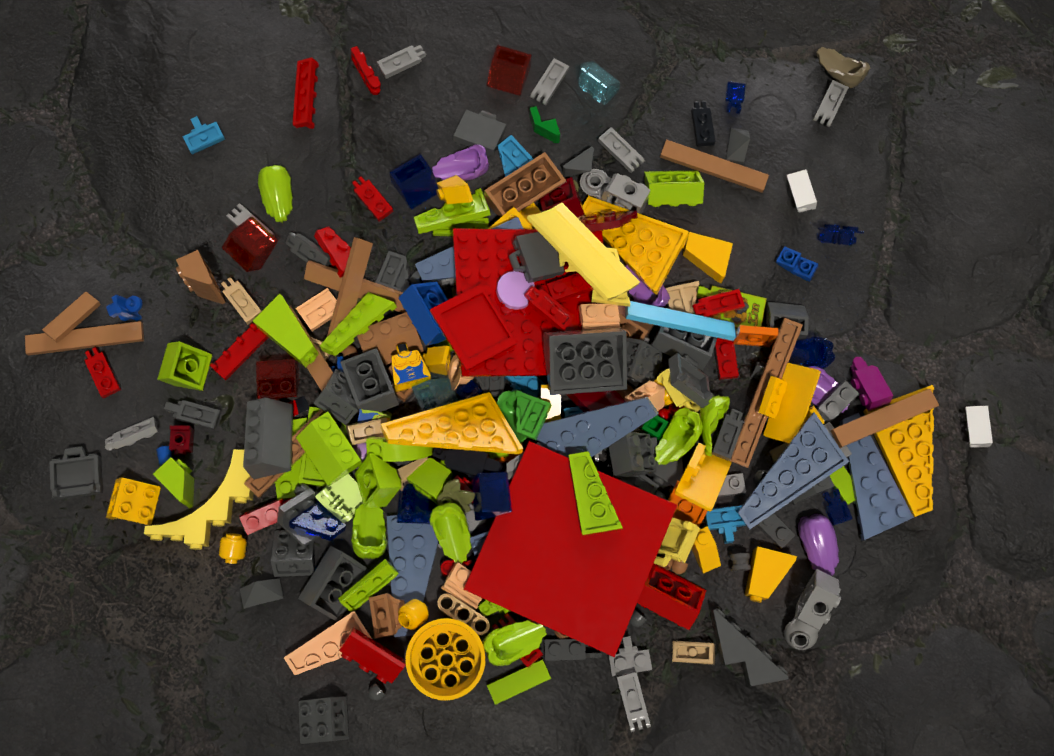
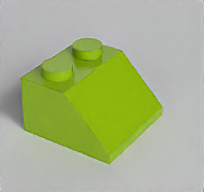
[157,341,212,391]
[355,453,402,508]
[153,457,194,508]

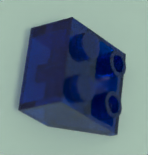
[390,154,438,210]

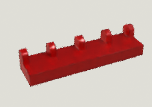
[293,57,319,129]
[209,323,269,381]

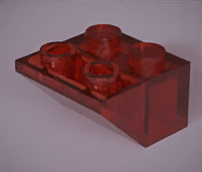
[487,45,532,96]
[222,217,278,272]
[256,359,299,399]

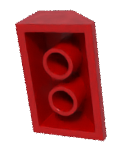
[637,563,706,630]
[339,627,406,684]

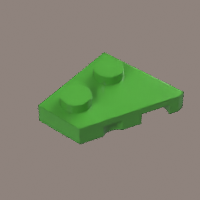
[516,390,552,441]

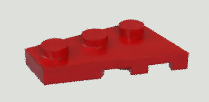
[314,226,351,278]

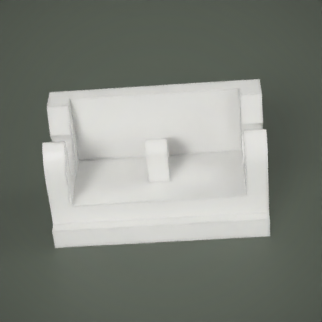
[786,170,817,212]
[965,406,993,448]

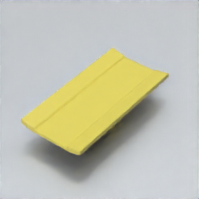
[527,203,640,301]

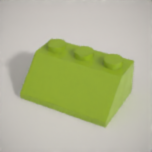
[644,171,704,207]
[296,412,362,487]

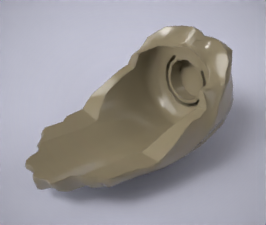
[816,47,870,88]

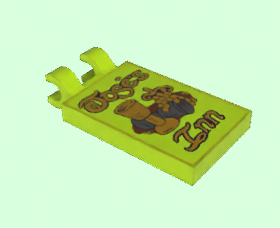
[693,286,767,330]

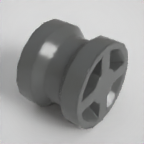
[730,553,751,572]

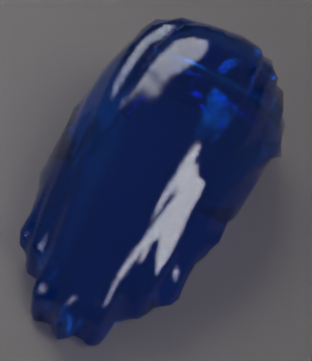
[788,337,835,369]

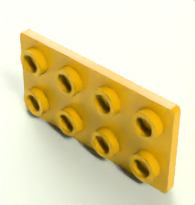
[758,363,821,444]
[675,443,731,512]

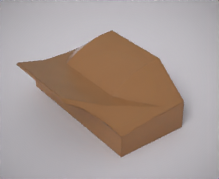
[369,593,405,639]

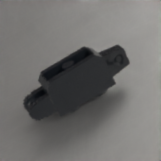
[432,448,503,478]

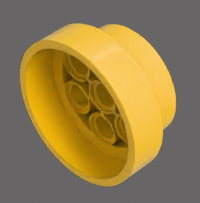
[406,618,486,700]

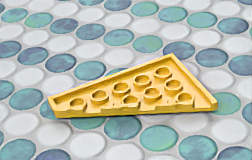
[583,196,689,295]
[863,385,934,517]
[381,392,523,454]

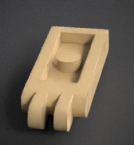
[221,277,262,325]

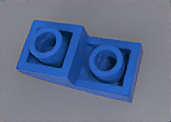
[776,246,818,282]

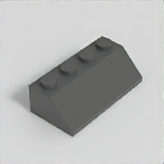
[243,397,293,479]

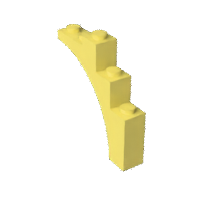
[144,449,254,550]

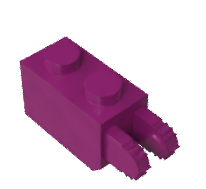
[850,357,893,412]

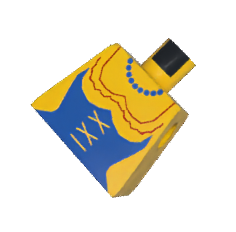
[391,344,431,392]

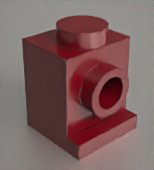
[169,426,195,456]

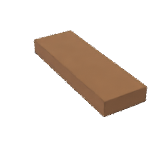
[42,292,101,343]

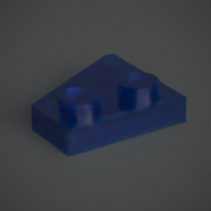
[289,502,346,541]

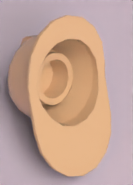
[448,354,474,391]

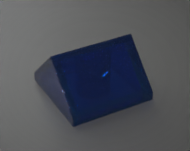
[471,472,512,521]

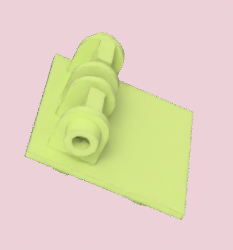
[315,474,363,525]

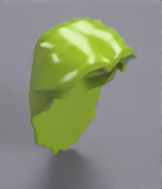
[258,165,293,223]
[699,396,730,456]
[655,407,703,465]
[351,502,388,559]
[430,503,472,564]
[483,620,547,666]

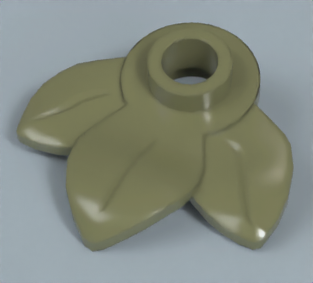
[437,479,475,513]

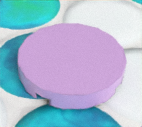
[496,271,535,310]

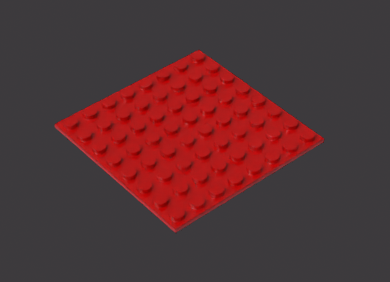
[452,228,603,377]
[463,441,677,657]

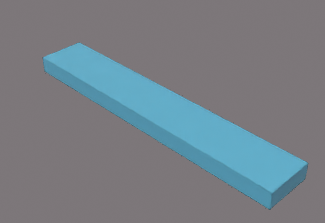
[625,301,736,341]

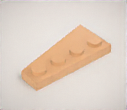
[284,611,372,675]

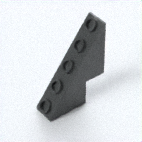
[604,437,683,493]
[710,608,789,687]

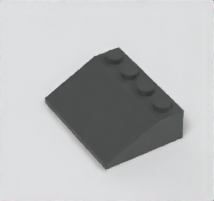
[543,328,627,395]

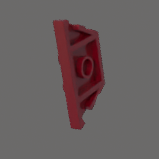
[579,210,638,232]

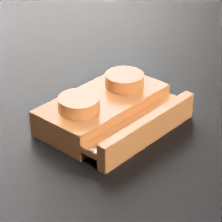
[296,288,337,332]
[579,304,621,330]
[441,562,482,610]

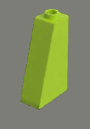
[253,294,319,368]

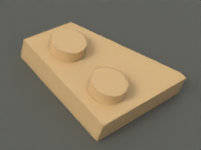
[666,281,699,314]

